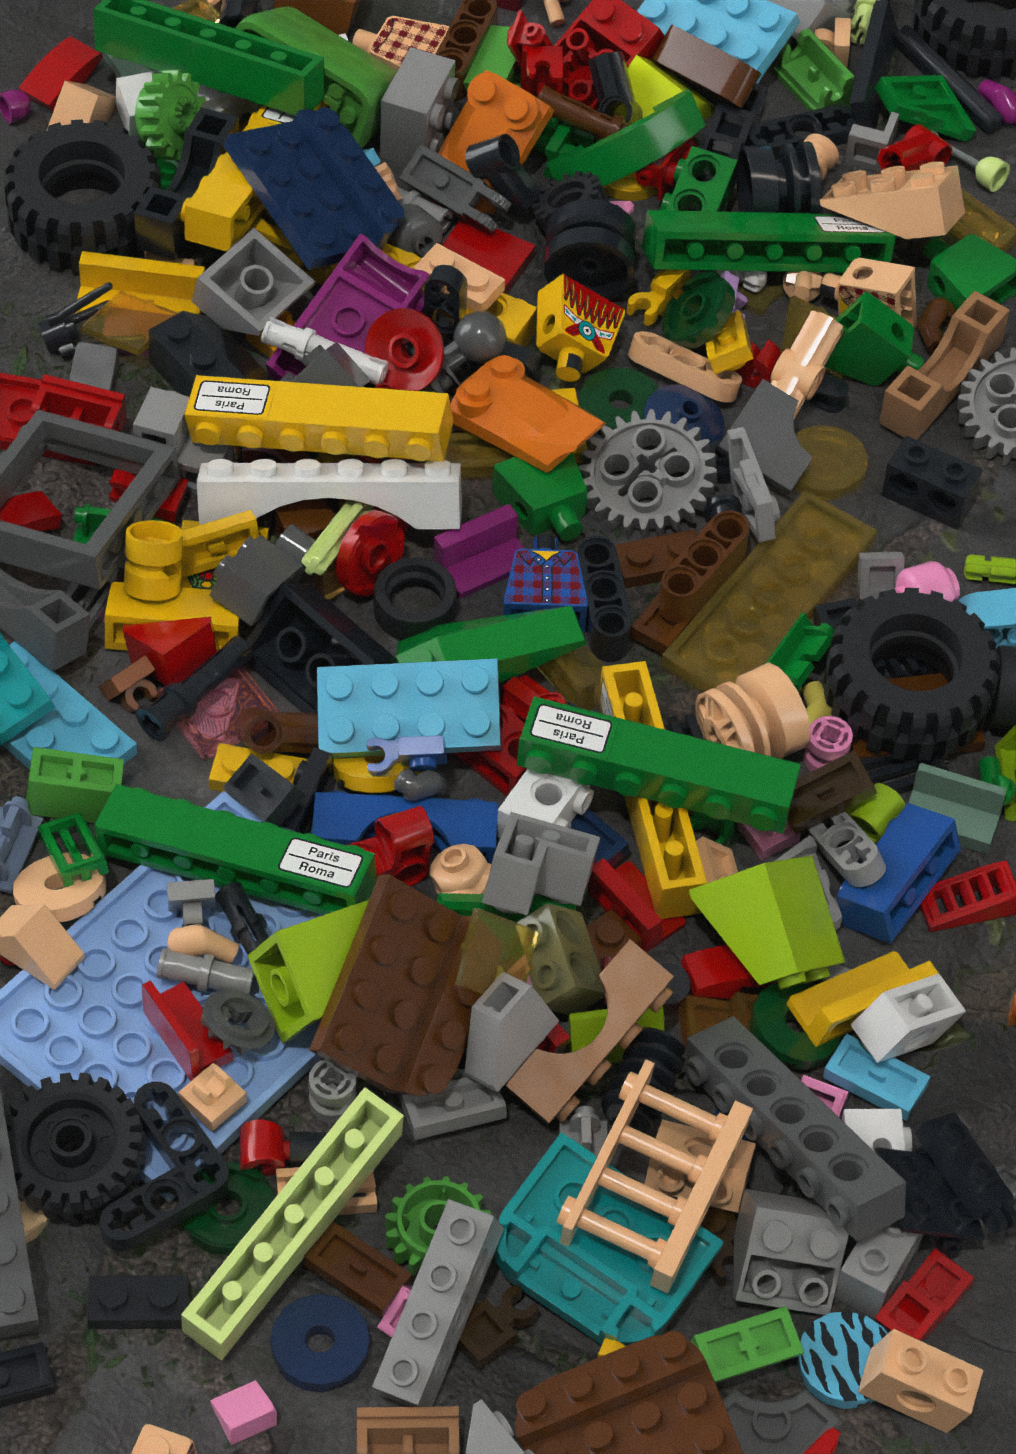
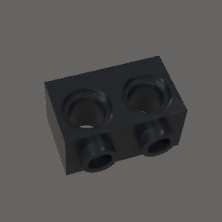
[881,436,983,530]

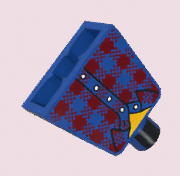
[503,534,588,633]

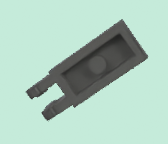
[399,144,512,233]

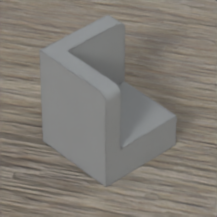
[845,112,899,172]

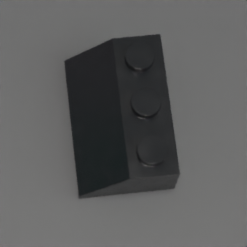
[148,311,274,397]
[243,583,398,713]

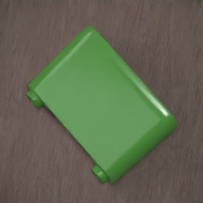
[235,6,397,149]

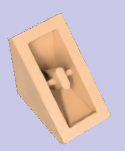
[46,81,118,131]
[0,904,85,990]

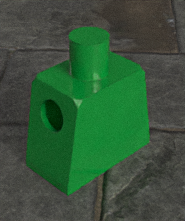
[923,234,1016,312]
[824,292,923,386]
[492,452,587,541]

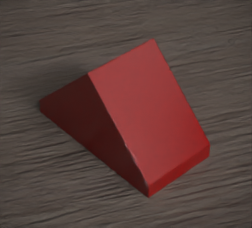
[123,616,219,685]

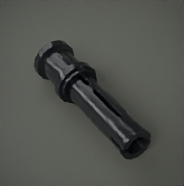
[136,636,253,742]

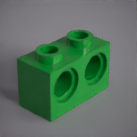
[660,146,738,212]

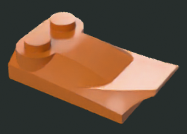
[424,69,555,218]
[450,355,607,473]

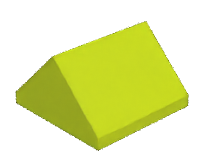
[614,55,716,121]

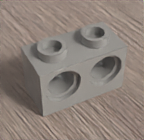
[834,1221,924,1319]

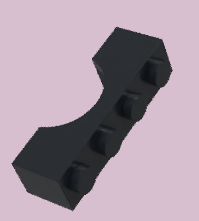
[134,107,240,259]

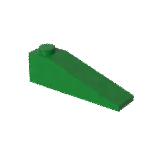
[396,606,587,683]

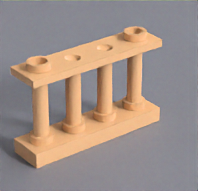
[556,1059,753,1294]

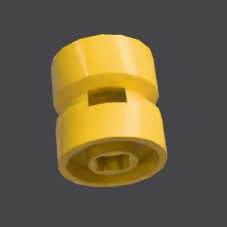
[124,520,183,601]

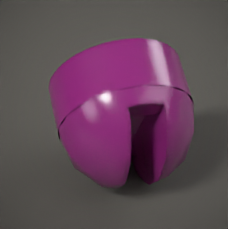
[0,89,31,124]

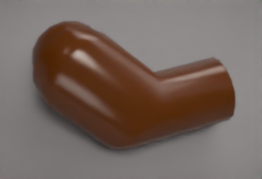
[917,297,955,354]

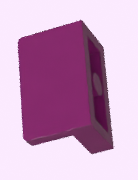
[433,504,525,598]

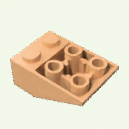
[820,162,965,239]

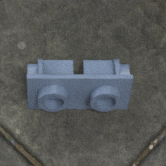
[0,796,44,894]

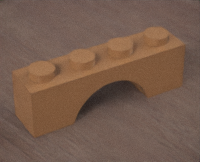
[879,291,1010,440]
[505,939,674,1126]

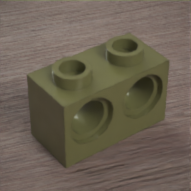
[513,903,605,1015]

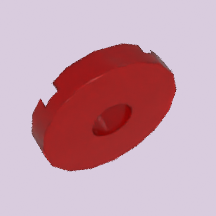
[336,510,405,597]

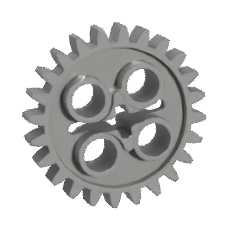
[957,347,1016,466]
[579,409,718,539]

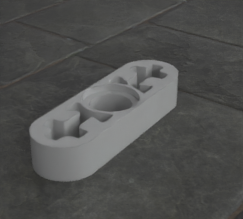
[806,810,886,887]

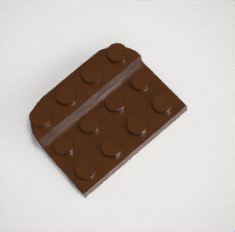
[309,874,499,1096]
[515,1331,744,1454]

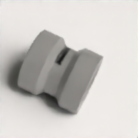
[309,1059,356,1123]

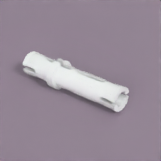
[261,317,389,386]

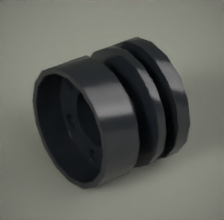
[737,141,822,214]

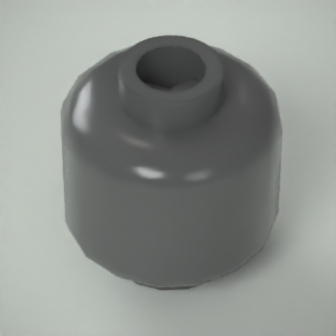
[387,203,442,258]

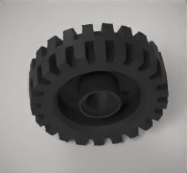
[5,1072,146,1221]

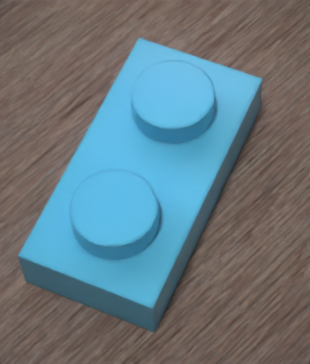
[823,1033,931,1121]

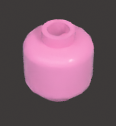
[893,561,960,602]

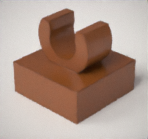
[98,655,158,713]

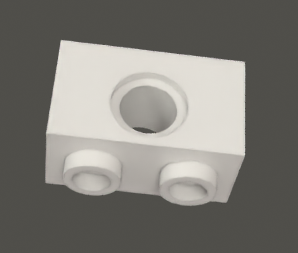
[497,769,594,838]
[851,974,966,1063]

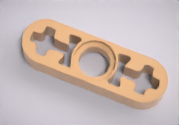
[628,331,742,402]

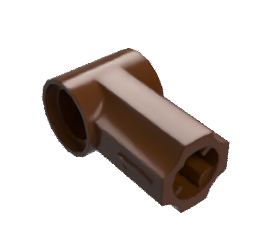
[235,707,319,754]

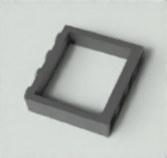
[0,410,180,590]

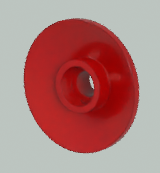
[365,308,444,391]

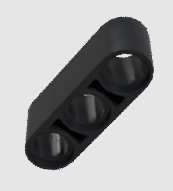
[578,536,631,662]

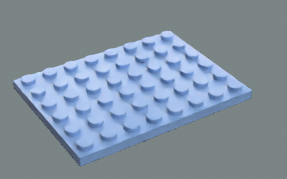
[0,791,323,1203]

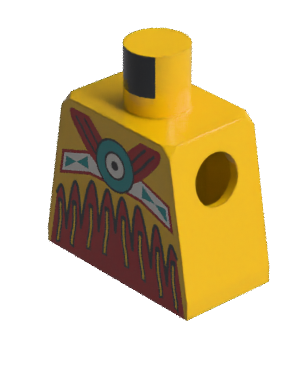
[536,274,625,382]

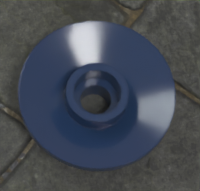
[643,385,725,443]

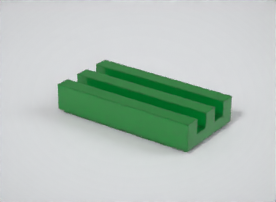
[37,812,109,887]

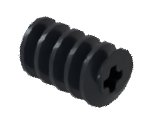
[601,1027,686,1136]

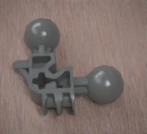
[364,311,507,402]

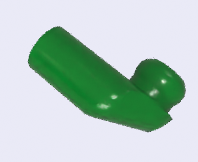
[978,757,1016,806]

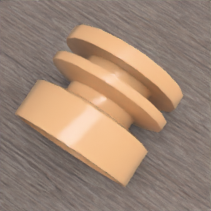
[695,663,810,759]

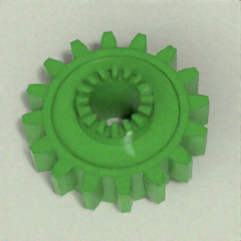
[135,70,206,160]
[385,1176,491,1277]

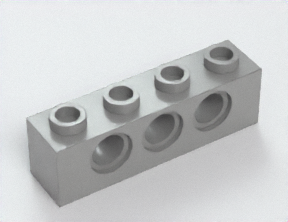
[372,1199,504,1407]

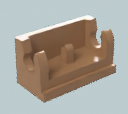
[357,1406,459,1454]

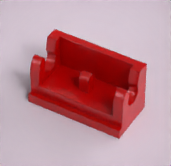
[520,45,563,120]
[30,374,127,432]

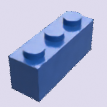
[837,803,961,944]

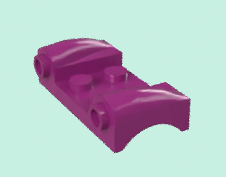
[266,233,430,384]

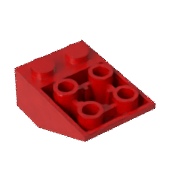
[554,0,664,111]

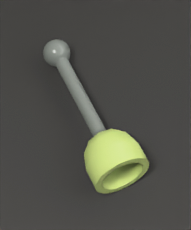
[930,130,1010,192]

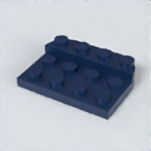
[223,107,404,270]

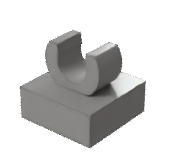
[857,552,905,599]
[167,879,215,927]

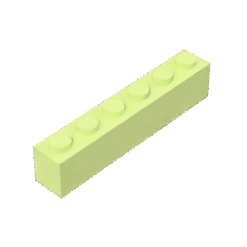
[181,1087,404,1361]

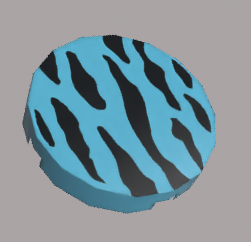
[796,1311,887,1409]

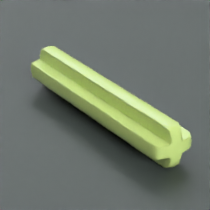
[301,500,374,575]

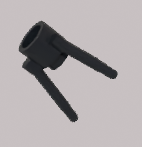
[38,282,146,358]

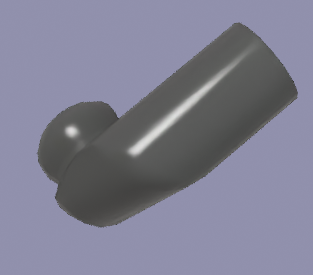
[394,769,448,802]

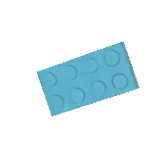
[637,0,801,84]
[2,641,138,769]
[317,659,501,758]

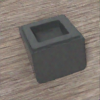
[69,341,119,391]

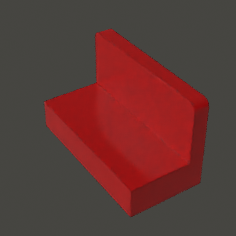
[587,858,686,953]
[141,980,233,1081]

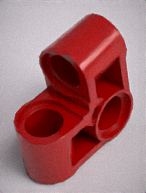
[346,806,434,897]

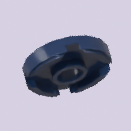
[270,1294,370,1392]

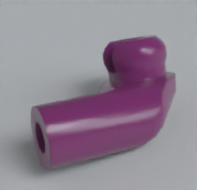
[978,79,1016,125]

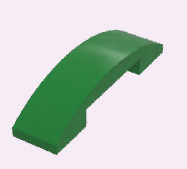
[545,89,706,186]

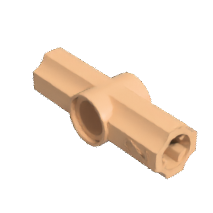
[770,310,845,420]

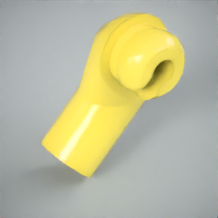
[801,681,832,725]

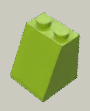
[689,855,845,989]
[247,900,369,1043]

